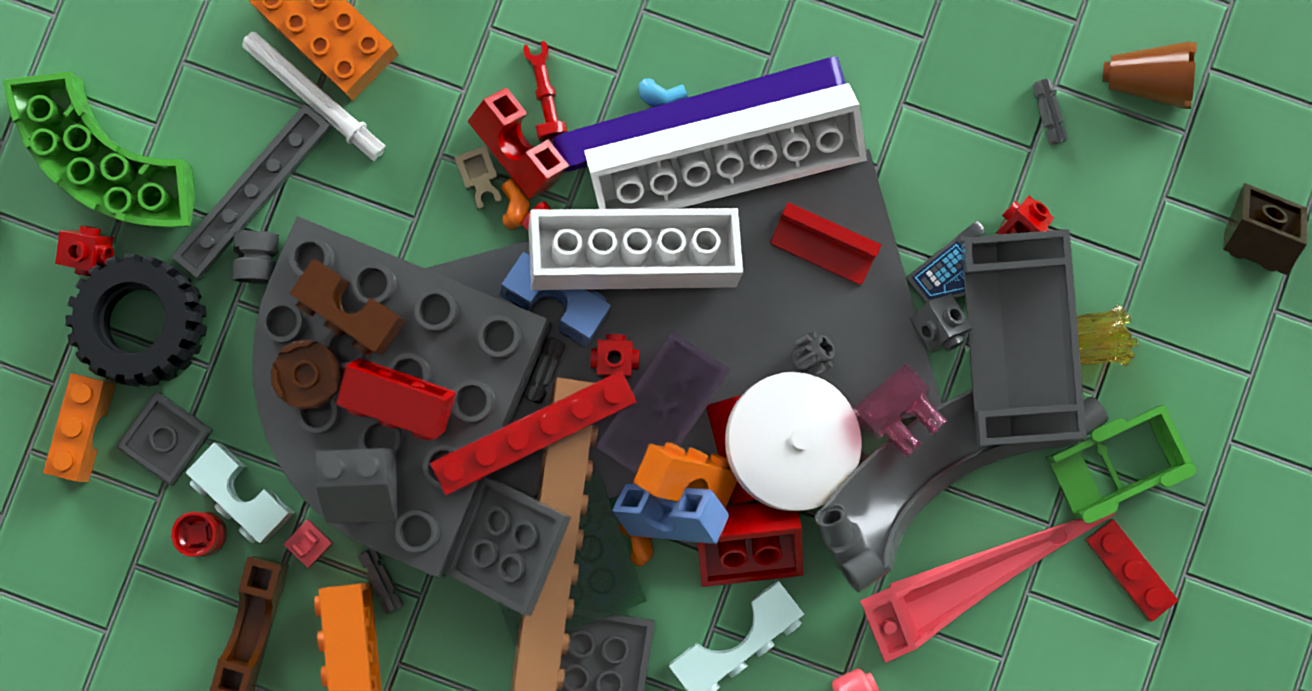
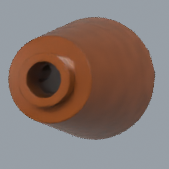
[1102,41,1197,109]

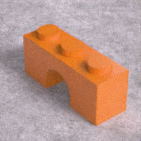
[43,373,116,482]
[633,442,737,508]

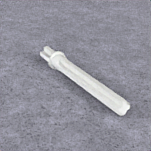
[242,32,386,161]

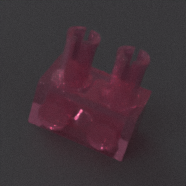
[854,363,948,458]

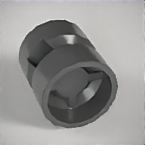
[232,231,279,284]

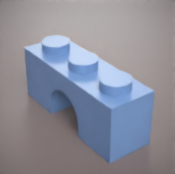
[500,252,611,348]
[612,483,729,544]

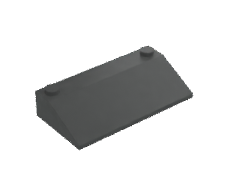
[961,229,1086,446]

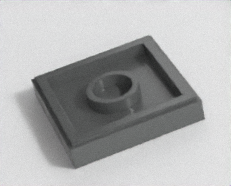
[116,391,213,486]

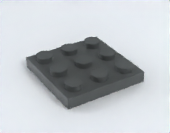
[443,476,571,616]
[556,607,655,691]

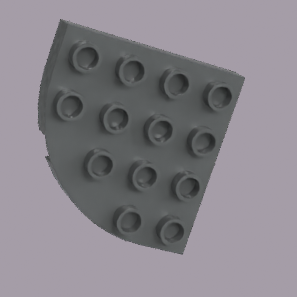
[252,216,553,578]

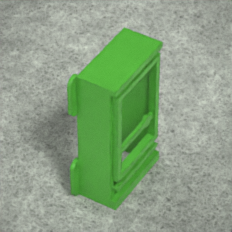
[1046,404,1196,523]

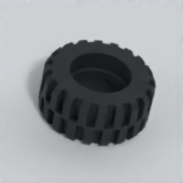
[66,254,207,387]

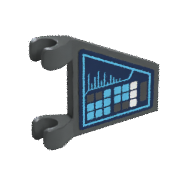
[906,221,985,303]

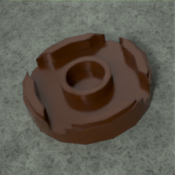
[271,339,342,410]

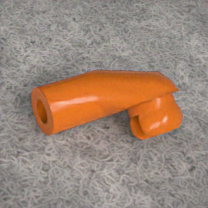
[500,178,530,230]
[617,523,653,566]

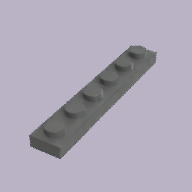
[171,104,332,280]

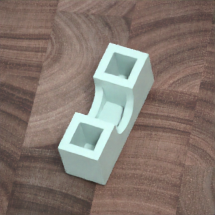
[185,442,295,543]

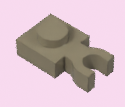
[454,145,503,211]

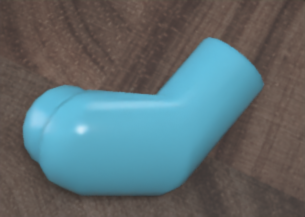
[638,78,688,107]

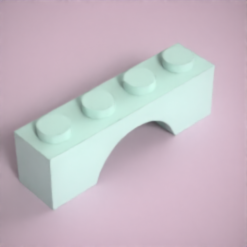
[669,580,804,691]

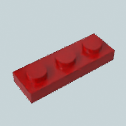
[1085,519,1179,622]

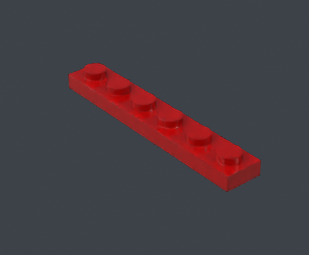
[430,370,637,495]

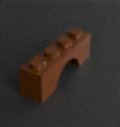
[210,556,289,691]

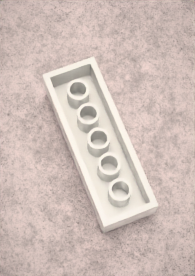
[528,208,743,290]

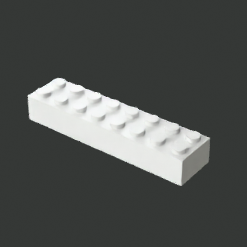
[584,83,867,209]

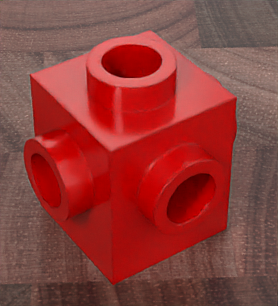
[996,195,1054,235]
[55,226,114,276]
[590,334,639,379]

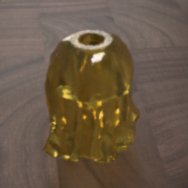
[1077,304,1137,366]

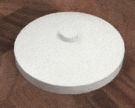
[725,372,861,511]

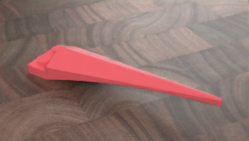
[860,512,1116,663]

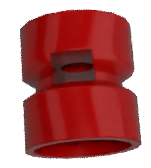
[171,512,227,557]

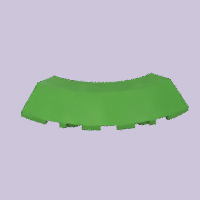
[3,71,195,228]

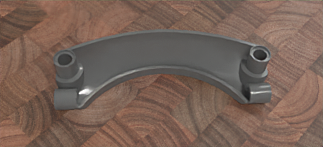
[815,389,1108,592]

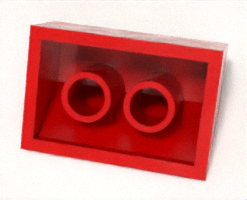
[697,502,804,587]

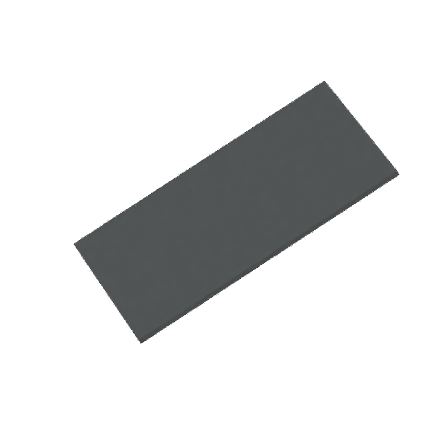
[425,149,942,505]

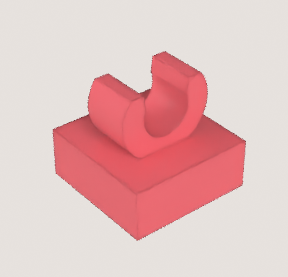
[283,519,334,568]

